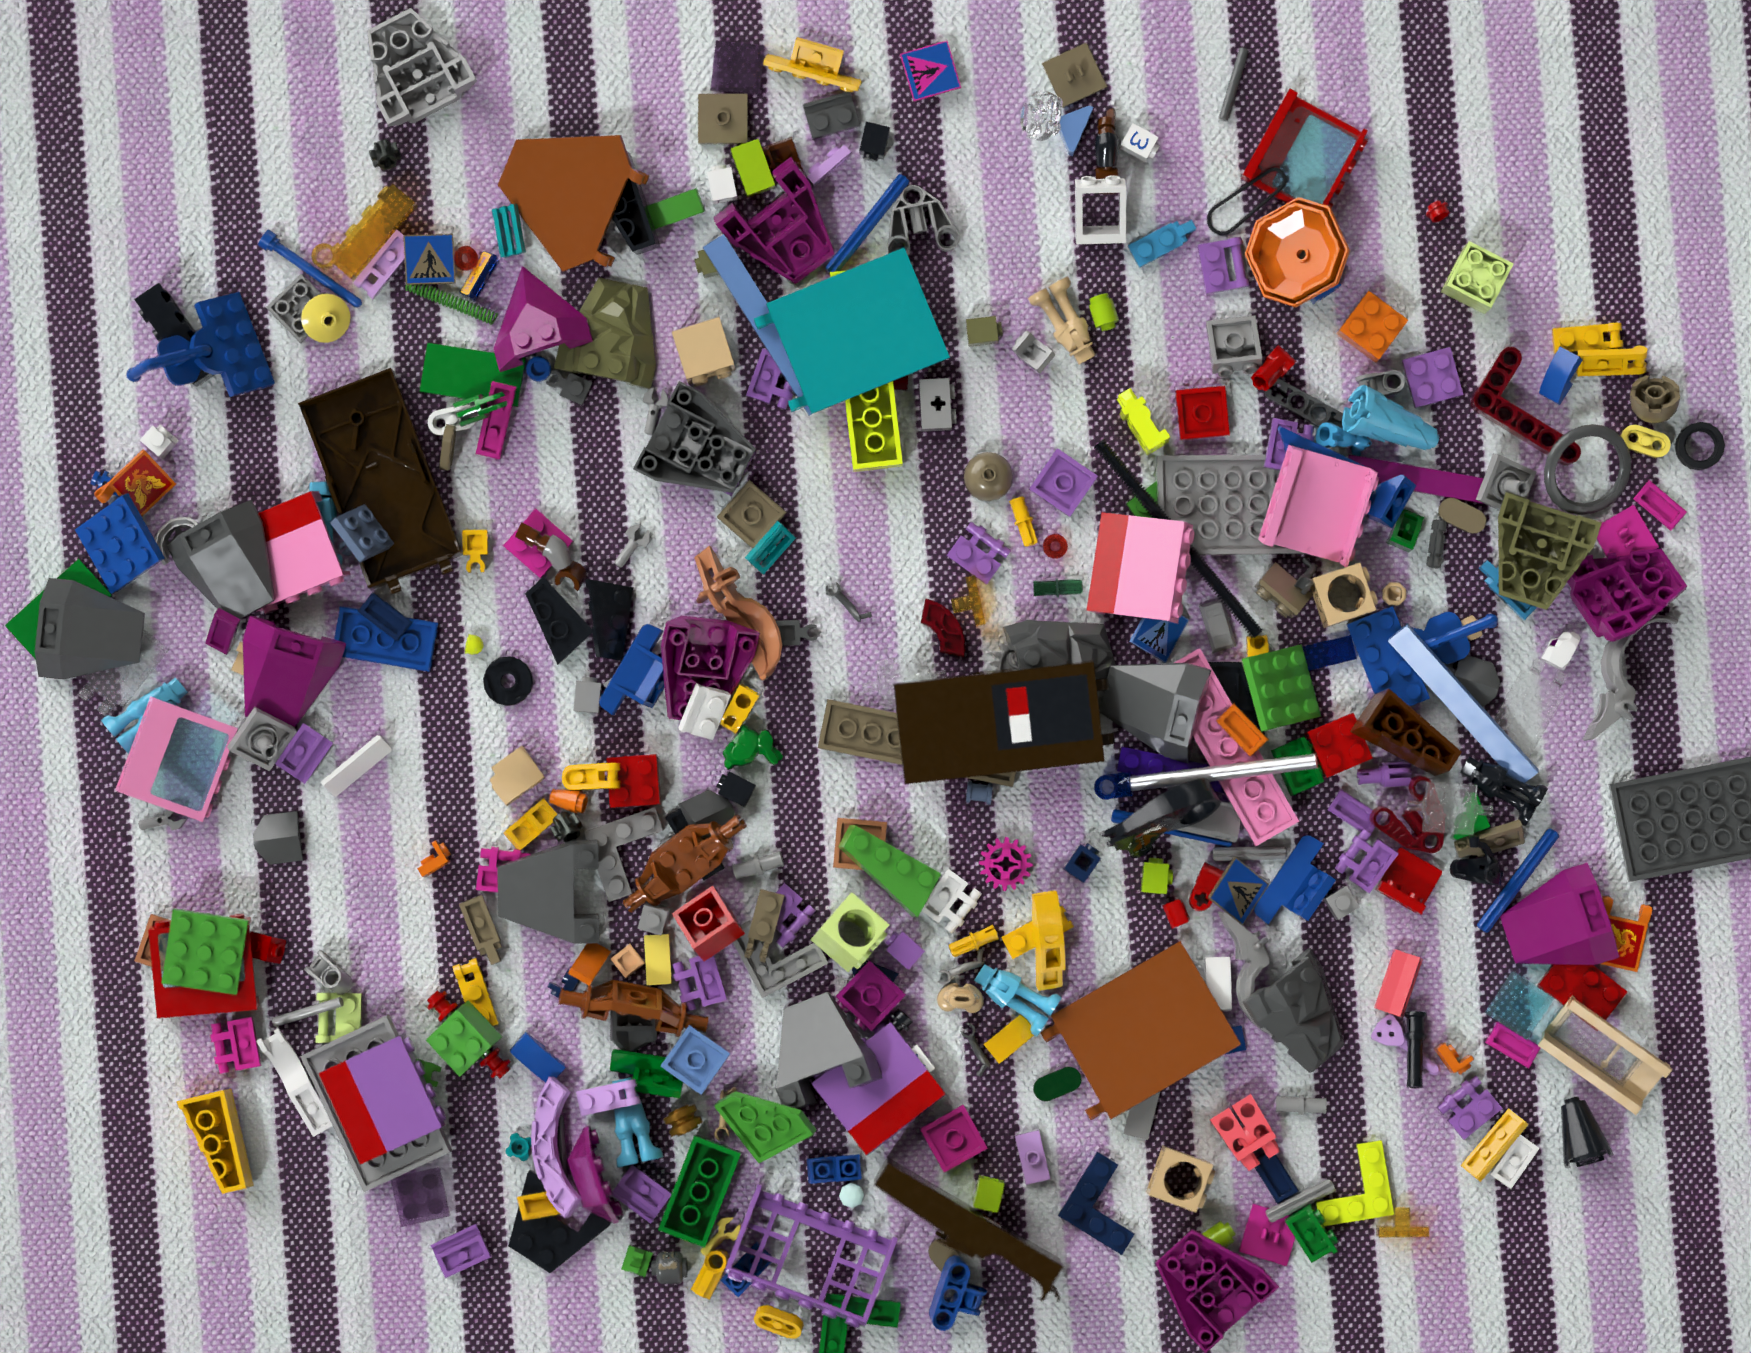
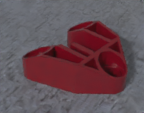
[1369,775,1445,853]

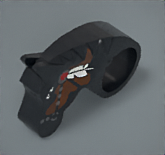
[1101,778,1221,858]

